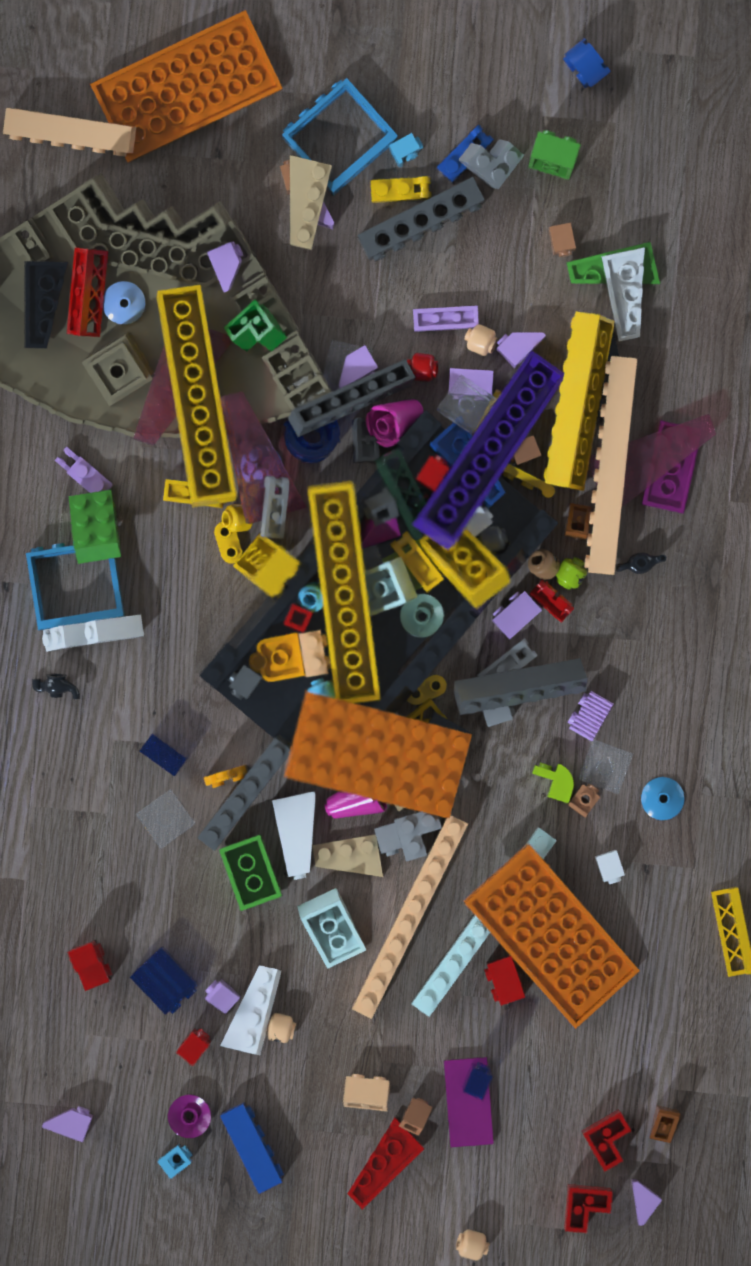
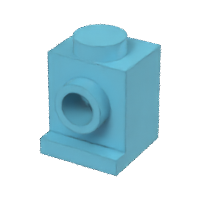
[389,133,424,168]
[157,1144,192,1179]

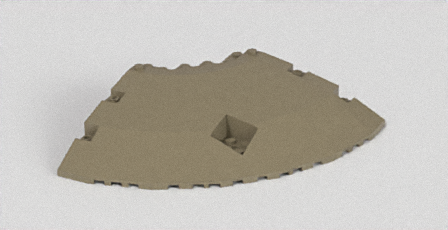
[0,173,332,438]

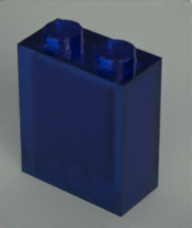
[130,946,198,1015]

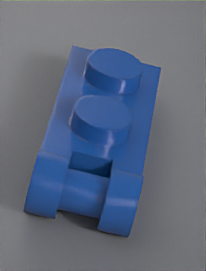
[437,125,494,183]

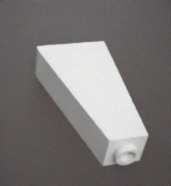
[272,791,316,880]

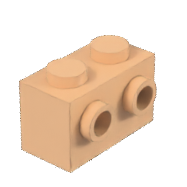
[299,630,331,677]
[343,1074,390,1111]

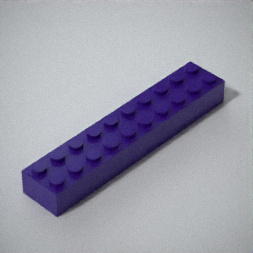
[413,350,564,550]

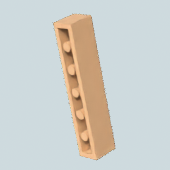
[3,108,136,157]

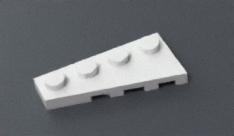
[220,966,281,1055]

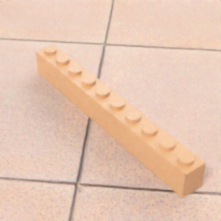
[585,356,637,575]
[352,815,468,1019]

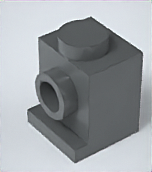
[362,488,399,526]

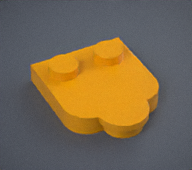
[249,633,306,682]
[204,764,249,788]

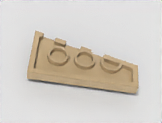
[290,155,332,250]

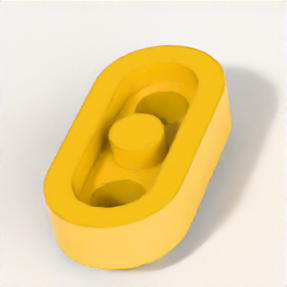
[214,522,243,564]
[407,675,447,705]

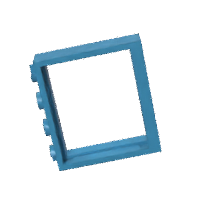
[282,78,398,196]
[26,543,125,631]

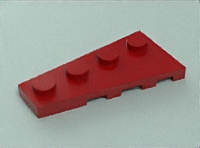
[347,1117,425,1210]

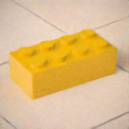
[419,527,510,608]
[233,533,300,597]

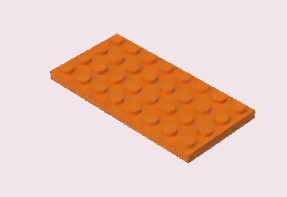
[90,10,283,163]
[284,691,472,819]
[463,843,640,1029]

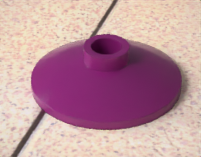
[168,1095,211,1138]

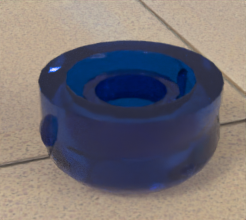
[283,420,341,463]

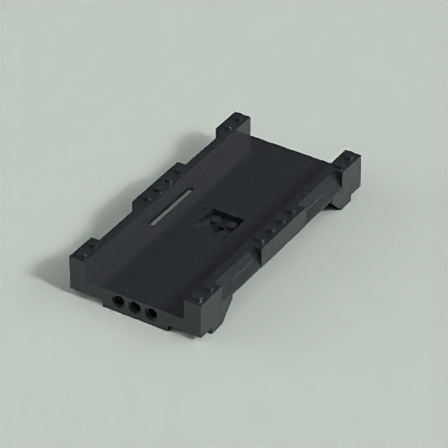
[199,410,558,744]

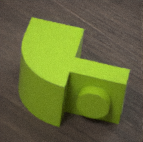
[532,763,574,803]

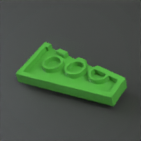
[566,242,660,284]

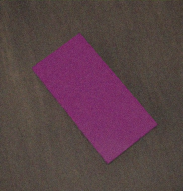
[641,420,703,514]
[444,1057,494,1148]

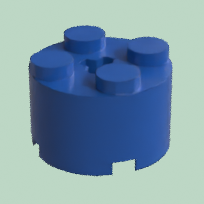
[563,38,611,89]

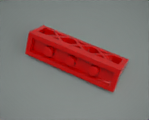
[66,248,108,337]

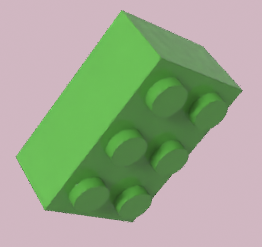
[528,130,580,180]
[69,490,121,564]
[219,834,283,911]

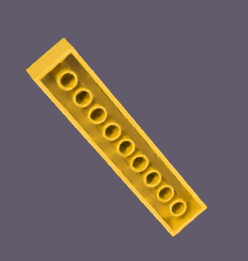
[156,285,237,507]
[308,481,380,703]

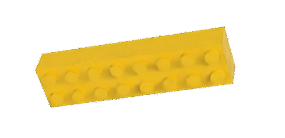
[544,312,615,491]

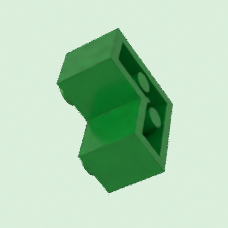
[224,299,288,352]

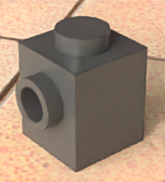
[228,665,262,700]

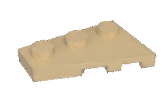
[312,834,383,877]

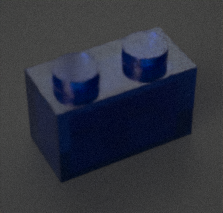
[139,734,189,777]
[462,1062,493,1100]

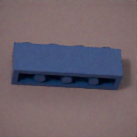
[220,1102,284,1194]

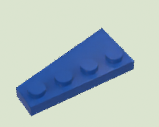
[429,416,505,508]

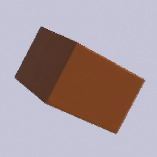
[564,503,591,540]
[649,1105,680,1143]

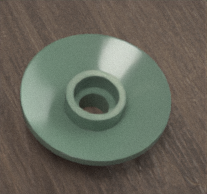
[400,594,444,637]

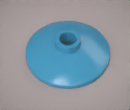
[641,777,684,820]

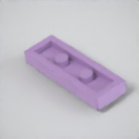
[413,306,479,332]

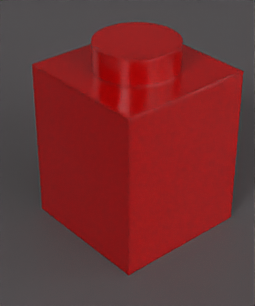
[284,604,313,633]

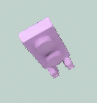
[55,447,113,493]

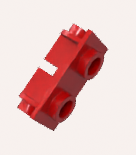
[529,580,574,623]

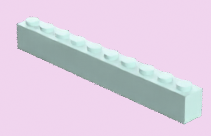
[411,827,557,1016]

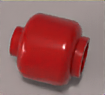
[407,353,439,382]

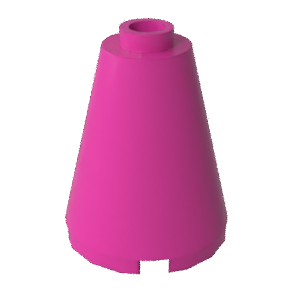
[366,399,424,447]
[325,791,387,819]

